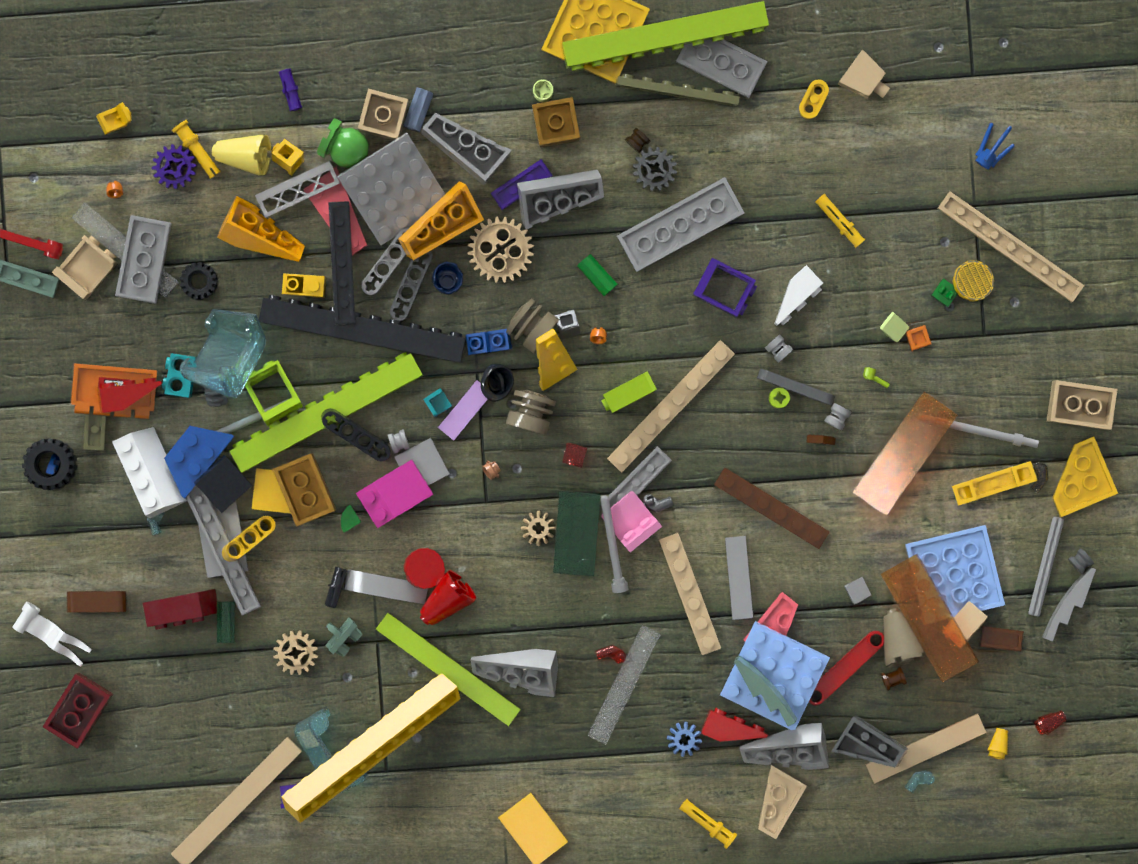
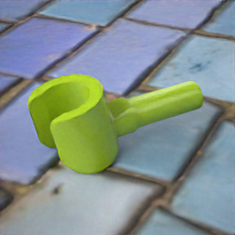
[863,367,890,388]

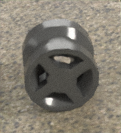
[1068,548,1094,574]

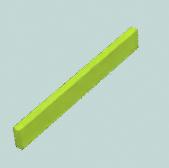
[376,613,521,726]

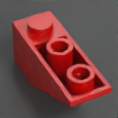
[98,378,162,413]
[701,708,768,742]

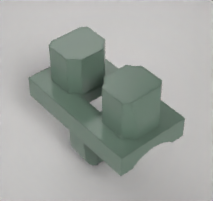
[325,617,362,657]

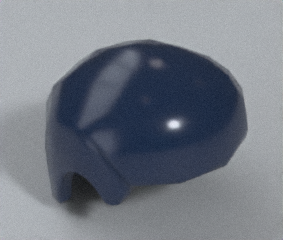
[432,261,463,295]

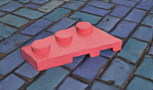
[743,592,798,642]

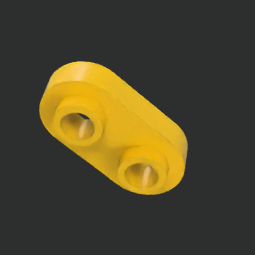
[799,80,829,119]

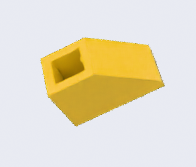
[282,273,326,298]

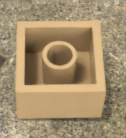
[358,89,409,140]

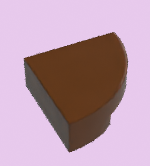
[806,435,836,445]

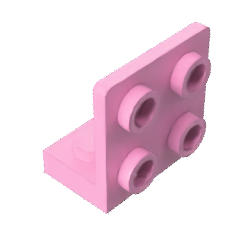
[601,491,662,552]

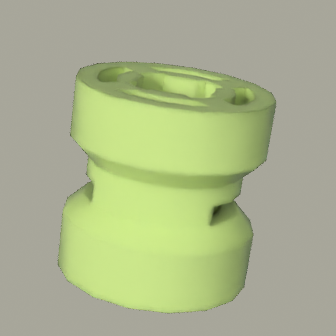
[533,79,553,102]

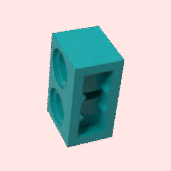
[162,353,198,398]

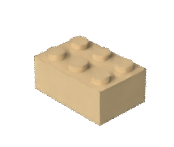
[1046,380,1117,430]

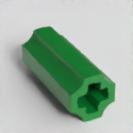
[577,254,618,296]

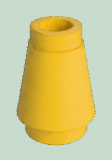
[987,728,1008,760]

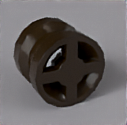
[625,128,651,153]

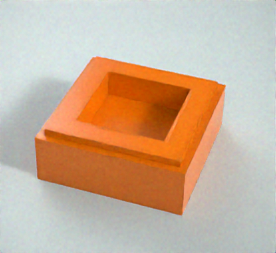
[905,325,931,351]

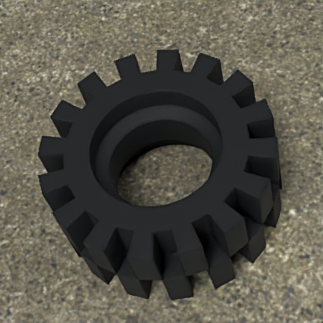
[180,262,218,300]

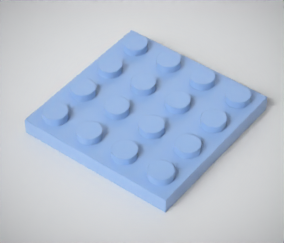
[905,525,1005,624]
[720,621,830,730]

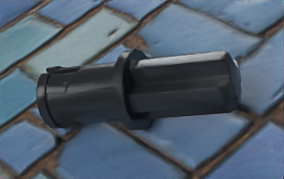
[325,566,348,608]

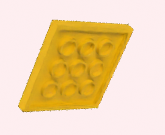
[541,0,650,84]

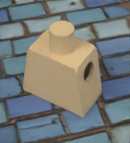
[838,50,890,99]

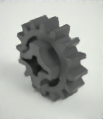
[633,147,677,192]

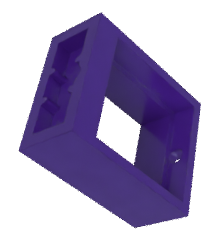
[692,258,757,318]

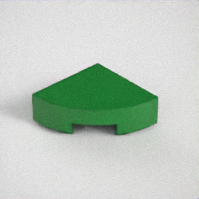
[341,505,361,533]

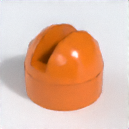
[106,181,123,198]
[590,327,607,344]

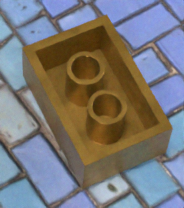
[273,453,336,527]

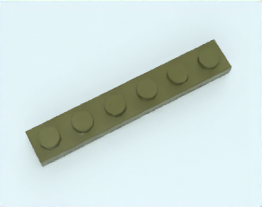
[615,74,740,107]

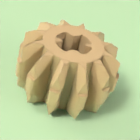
[521,511,556,546]

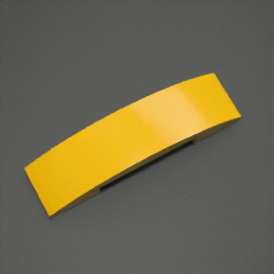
[952,461,1037,506]

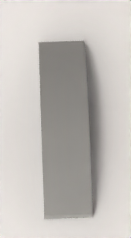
[344,569,428,604]

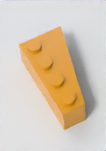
[398,181,484,260]

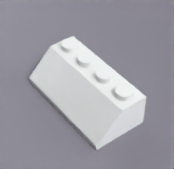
[112,427,187,518]

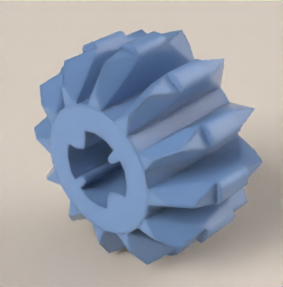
[667,721,702,757]

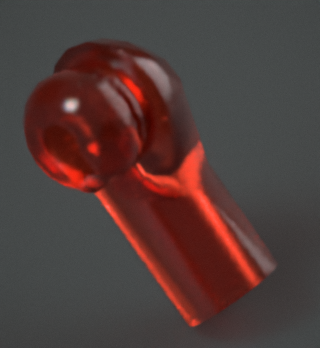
[595,645,626,664]

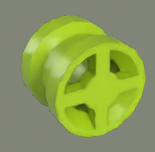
[769,388,790,408]

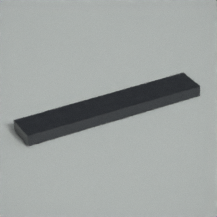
[328,201,356,326]

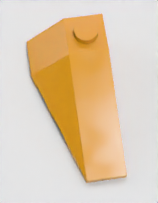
[217,196,305,262]

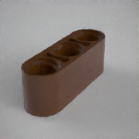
[67,591,126,612]

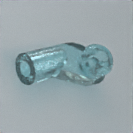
[147,512,165,536]
[905,770,935,793]

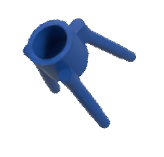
[975,123,1015,170]

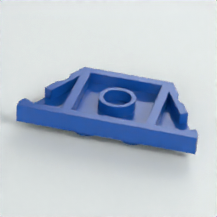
[164,426,235,499]

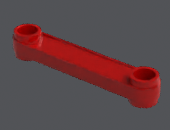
[0,229,64,260]
[809,630,884,705]

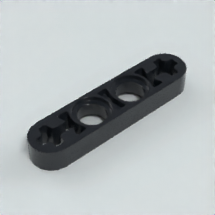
[321,408,391,461]

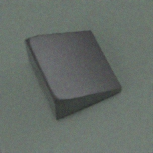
[554,310,581,339]

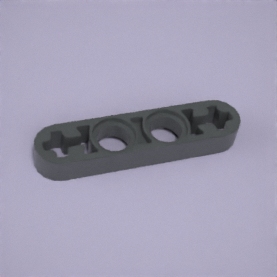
[390,251,433,321]
[757,369,835,406]

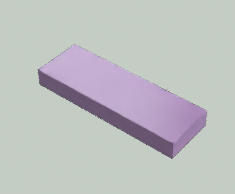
[438,380,488,440]

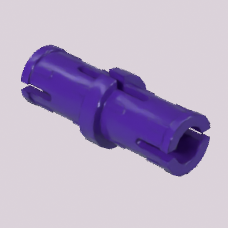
[278,68,302,112]

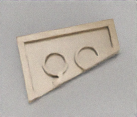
[758,765,807,839]

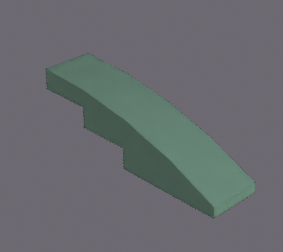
[734,656,797,726]

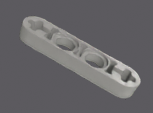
[361,227,409,295]

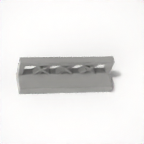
[255,161,340,218]

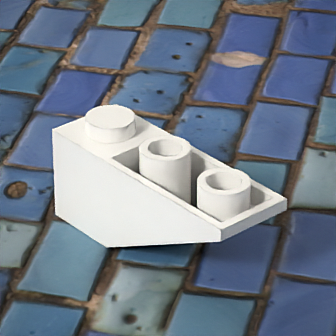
[774,265,823,326]

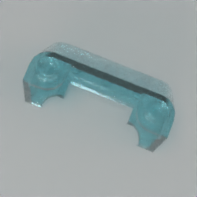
[180,309,266,398]
[294,706,369,793]

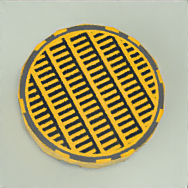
[953,260,994,302]

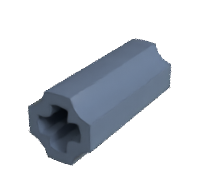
[403,87,433,132]

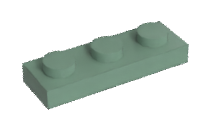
[0,260,60,298]

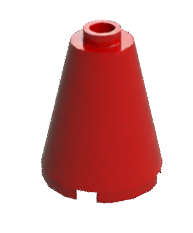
[420,570,476,625]

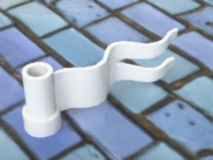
[13,602,92,667]

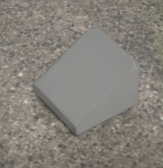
[844,577,871,605]

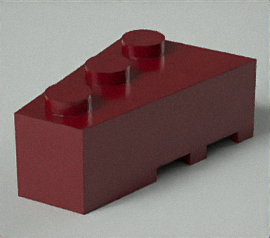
[143,589,220,630]

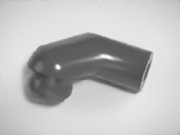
[643,494,674,512]

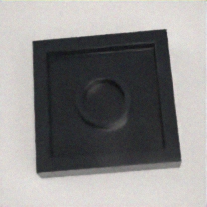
[194,455,252,513]

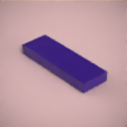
[490,159,553,210]

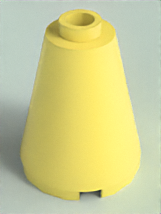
[212,134,271,176]

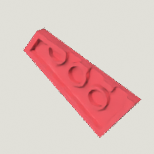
[303,166,367,256]

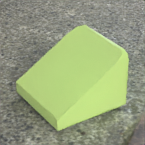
[880,312,909,342]

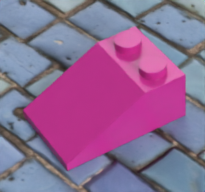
[356,460,433,528]

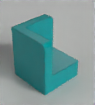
[423,388,452,417]

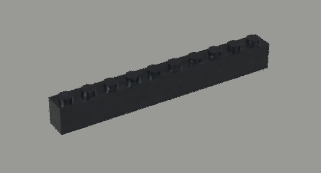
[258,295,466,363]

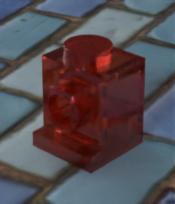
[562,443,587,468]

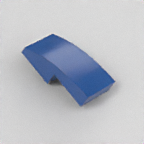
[466,329,512,355]

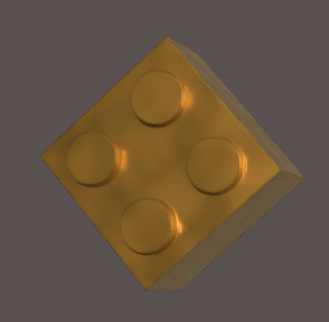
[532,97,580,148]

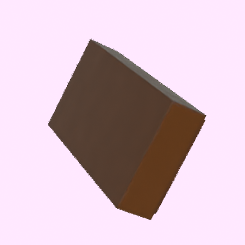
[980,626,1024,652]

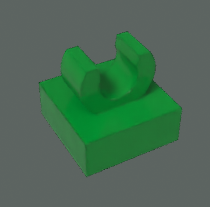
[931,279,958,307]

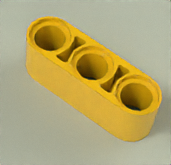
[222,516,275,562]

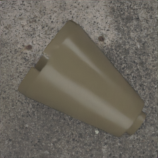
[884,609,926,668]

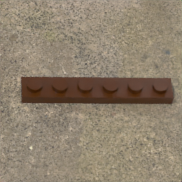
[714,467,830,549]

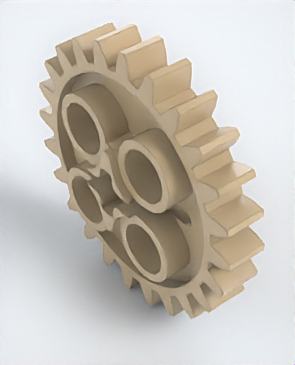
[468,216,534,283]

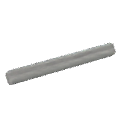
[1028,516,1064,617]

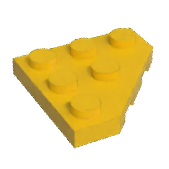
[1052,437,1118,517]

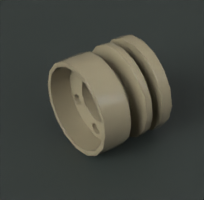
[506,298,559,354]
[506,390,556,435]

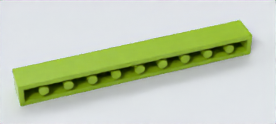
[562,1,769,71]
[230,352,424,473]

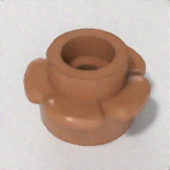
[482,461,501,480]

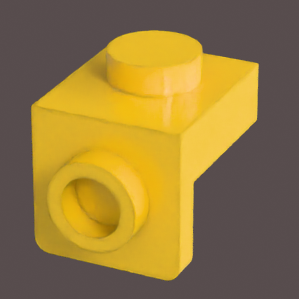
[96,102,132,135]

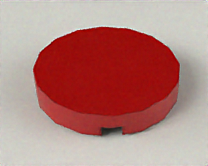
[404,548,445,589]

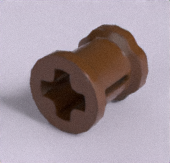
[881,667,907,691]

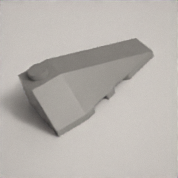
[471,649,558,697]
[740,723,829,770]

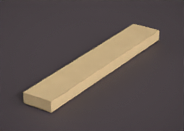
[865,714,987,784]

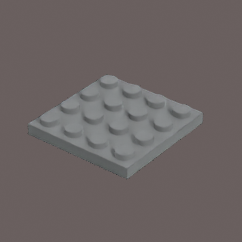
[337,133,445,245]

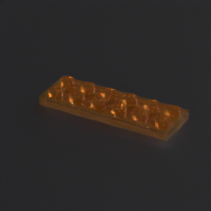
[852,391,958,516]
[881,554,979,682]

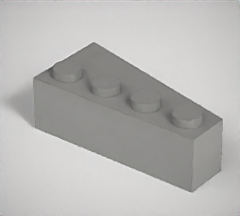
[421,113,512,185]
[517,170,604,229]

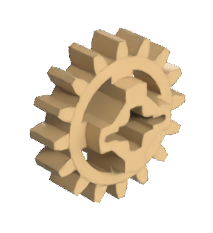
[273,630,318,675]

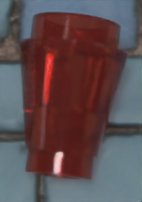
[1034,710,1067,736]

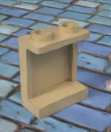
[52,235,118,300]

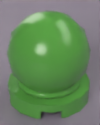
[317,118,369,168]

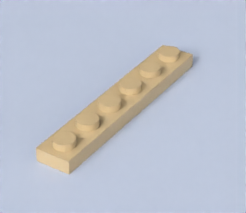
[659,533,721,655]

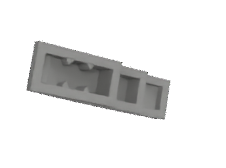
[1042,567,1096,641]

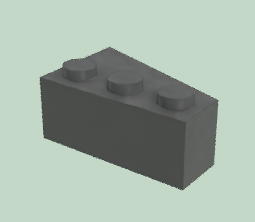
[831,716,908,768]

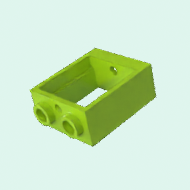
[242,360,303,426]

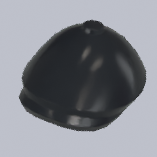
[481,364,514,402]

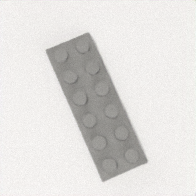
[617,177,744,272]

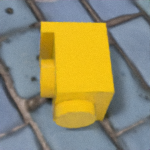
[271,139,304,176]

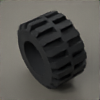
[22,439,77,490]

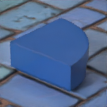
[46,453,60,475]

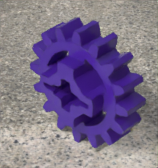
[152,144,197,190]

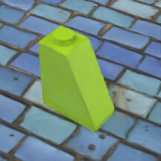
[601,371,657,413]

